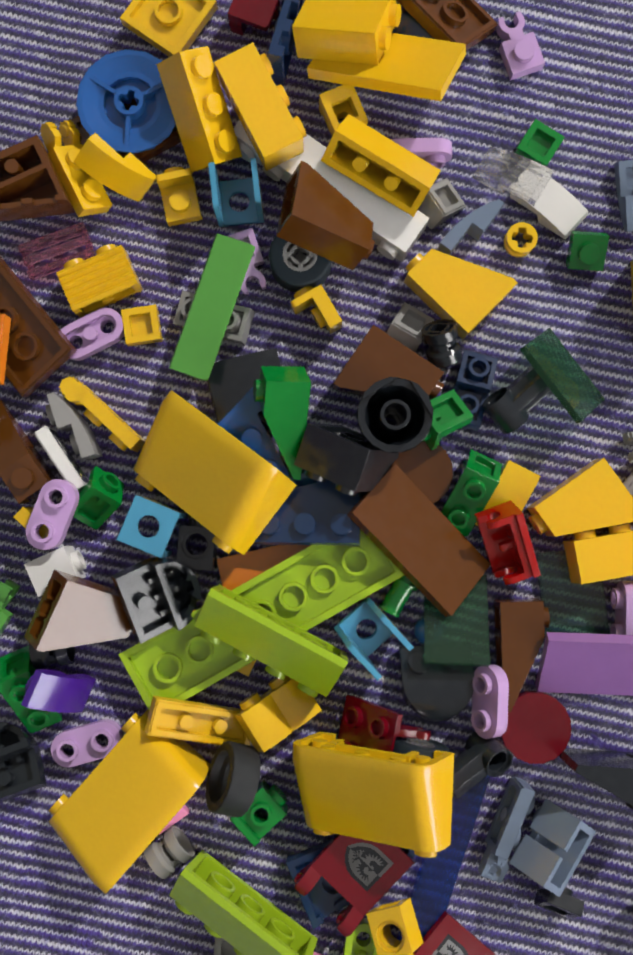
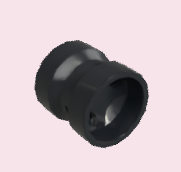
[421,319,462,368]
[29,643,75,670]

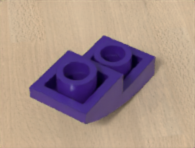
[21,669,96,713]

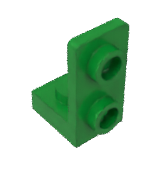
[441,449,503,536]
[0,645,62,733]

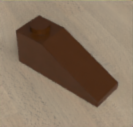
[0,399,56,504]
[494,598,550,712]

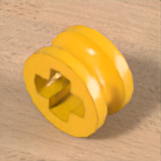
[503,222,538,258]

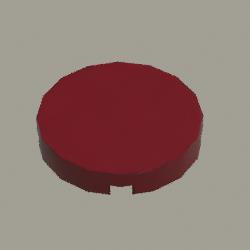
[501,691,571,764]

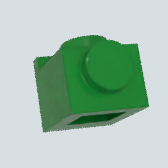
[230,780,288,847]

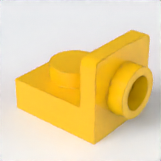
[156,167,203,227]
[290,284,342,334]

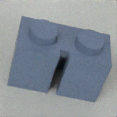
[509,799,596,897]

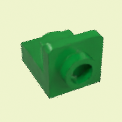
[422,389,474,450]
[73,466,124,530]

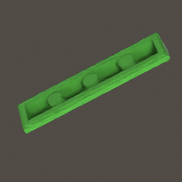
[169,233,255,381]

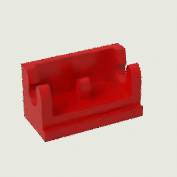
[474,500,541,585]

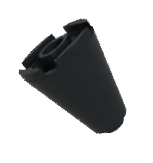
[357,377,433,453]

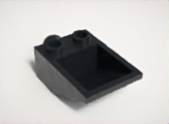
[559,748,633,810]

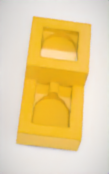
[74,133,156,202]
[475,460,541,526]

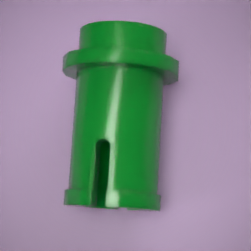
[379,575,418,618]

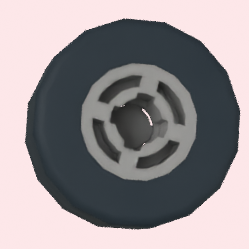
[268,236,332,292]

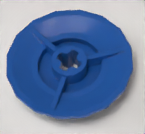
[76,49,176,154]

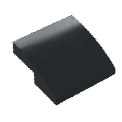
[207,349,281,424]

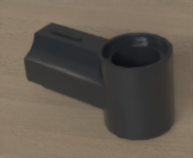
[482,364,555,434]
[453,731,513,799]

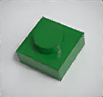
[514,119,565,171]
[565,231,609,271]

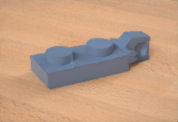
[478,776,535,883]

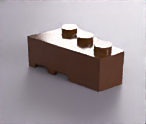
[0,135,76,222]

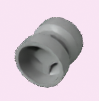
[144,826,195,879]

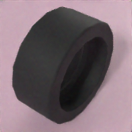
[205,741,260,817]

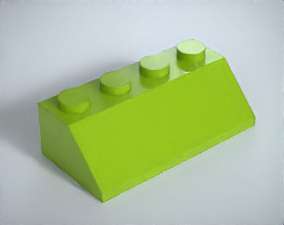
[194,584,348,698]
[169,850,318,955]

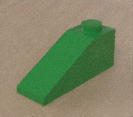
[253,366,311,480]

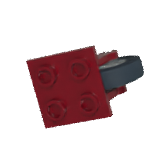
[338,695,449,759]

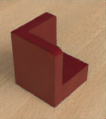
[227,0,281,36]

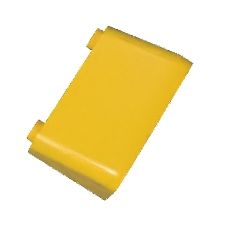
[133,390,297,555]
[48,709,211,894]
[292,731,454,858]

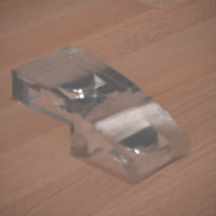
[472,147,554,206]

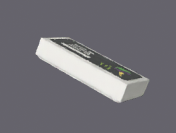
[35,426,89,492]

